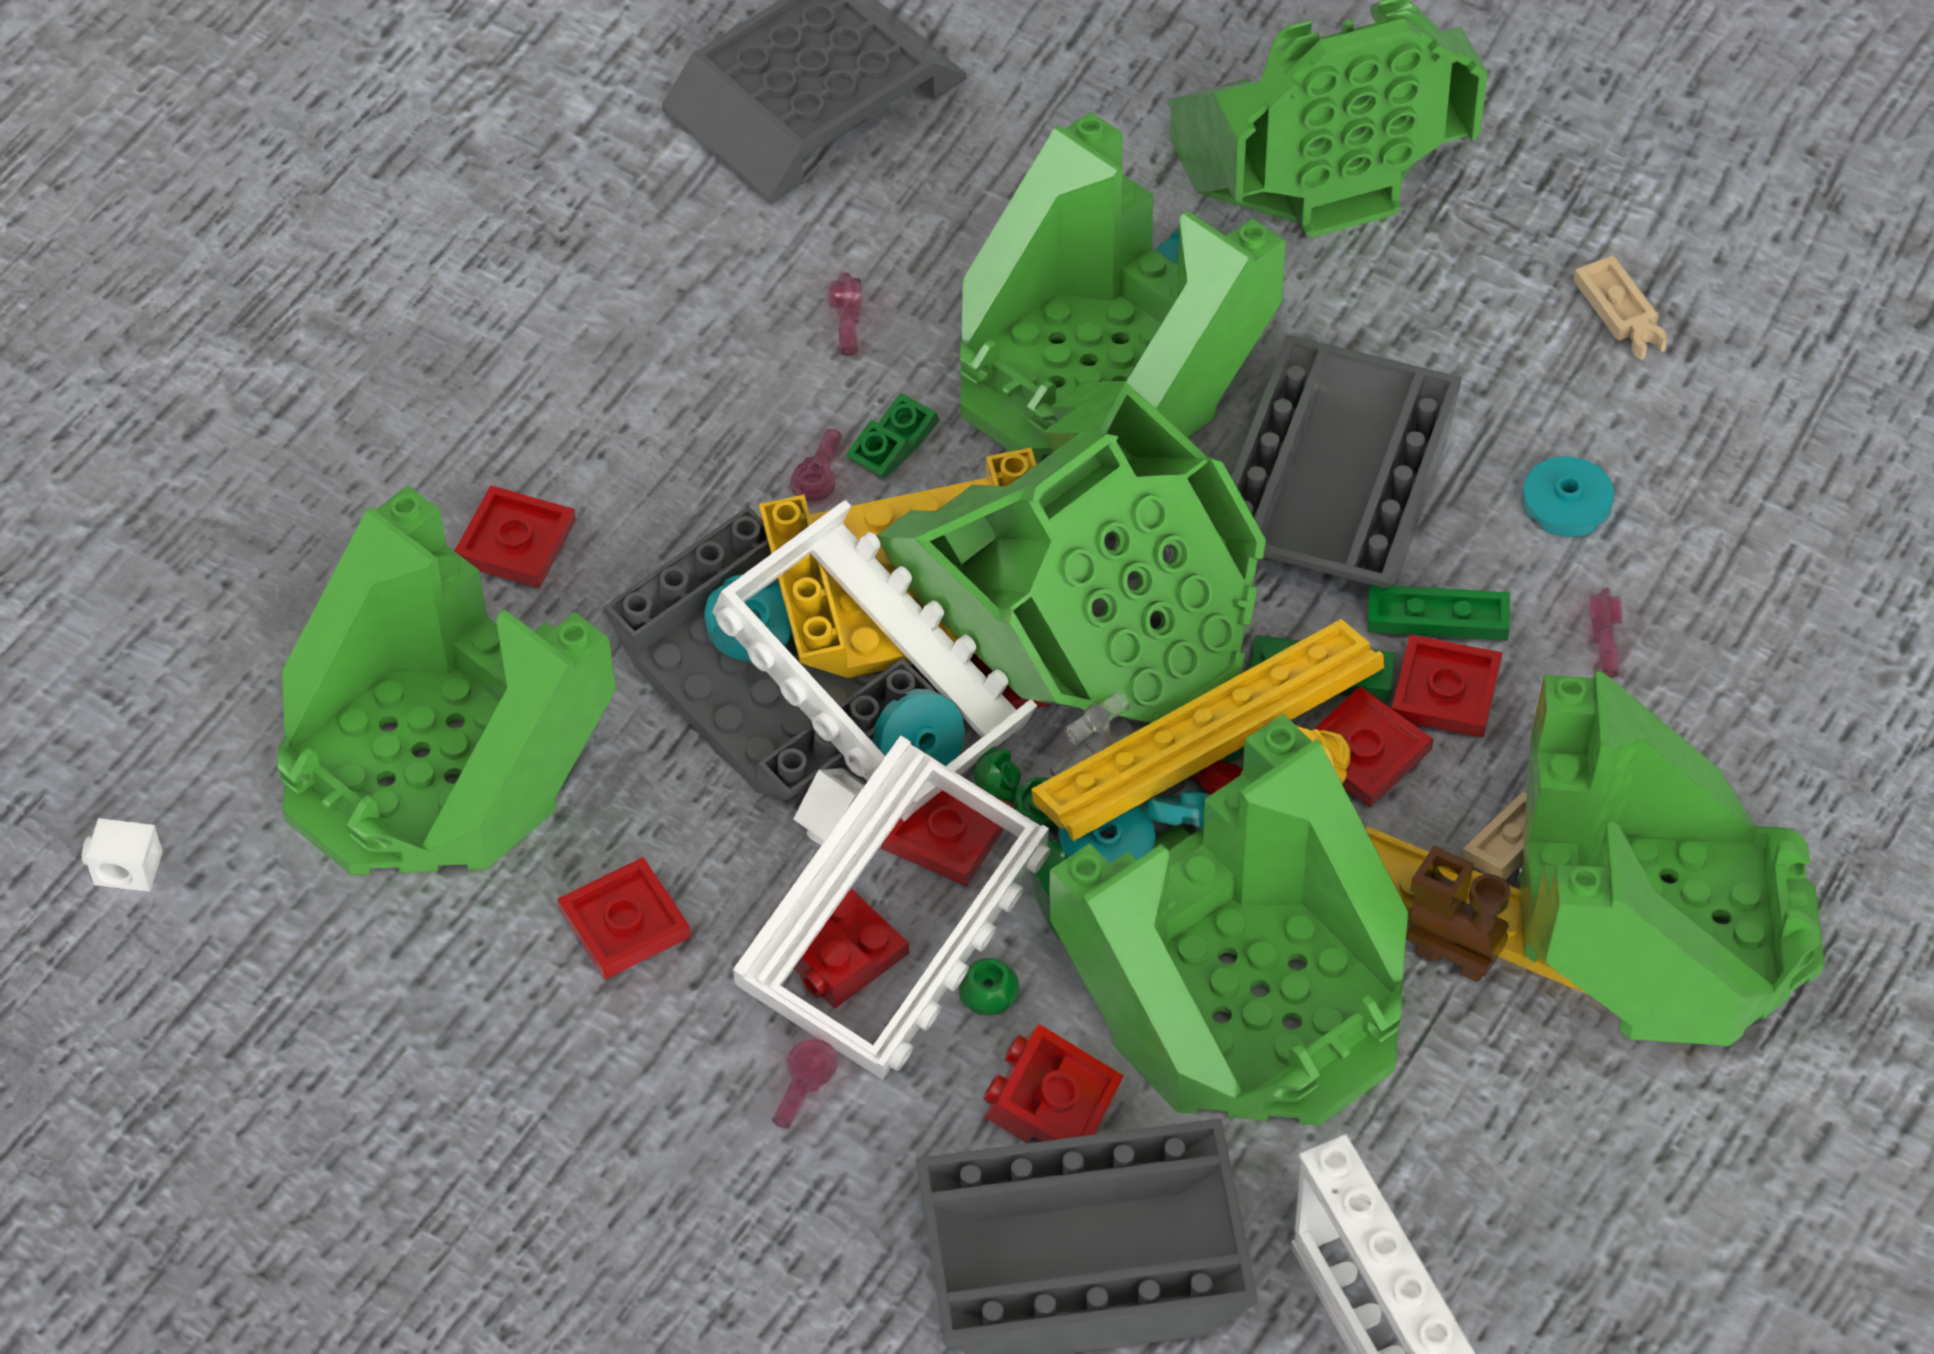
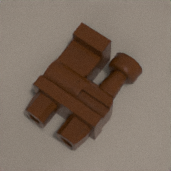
[1406,846,1511,982]

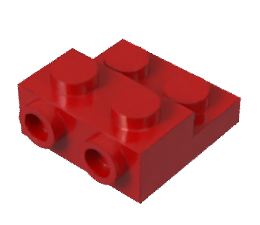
[793,888,909,1009]
[983,1023,1124,1143]

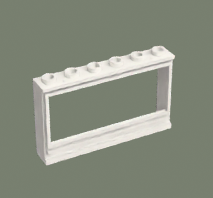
[712,500,1037,822]
[733,736,1051,1080]
[1291,1135,1475,1354]

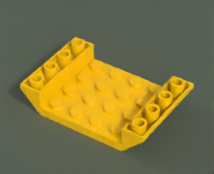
[759,447,1037,678]

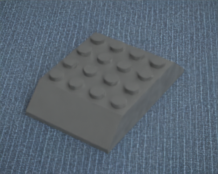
[1231,335,1462,589]
[916,1118,1258,1354]

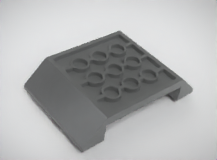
[662,0,966,204]
[604,506,934,800]

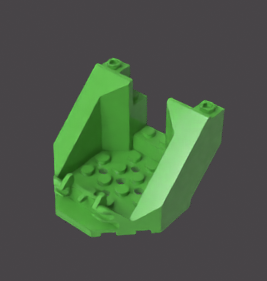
[1168,0,1487,238]
[960,112,1286,462]
[876,381,1266,723]
[278,485,616,875]
[1520,671,1825,1046]
[1050,714,1408,1126]

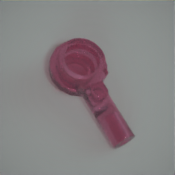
[829,272,862,356]
[790,429,842,502]
[1590,587,1623,678]
[772,1039,838,1129]

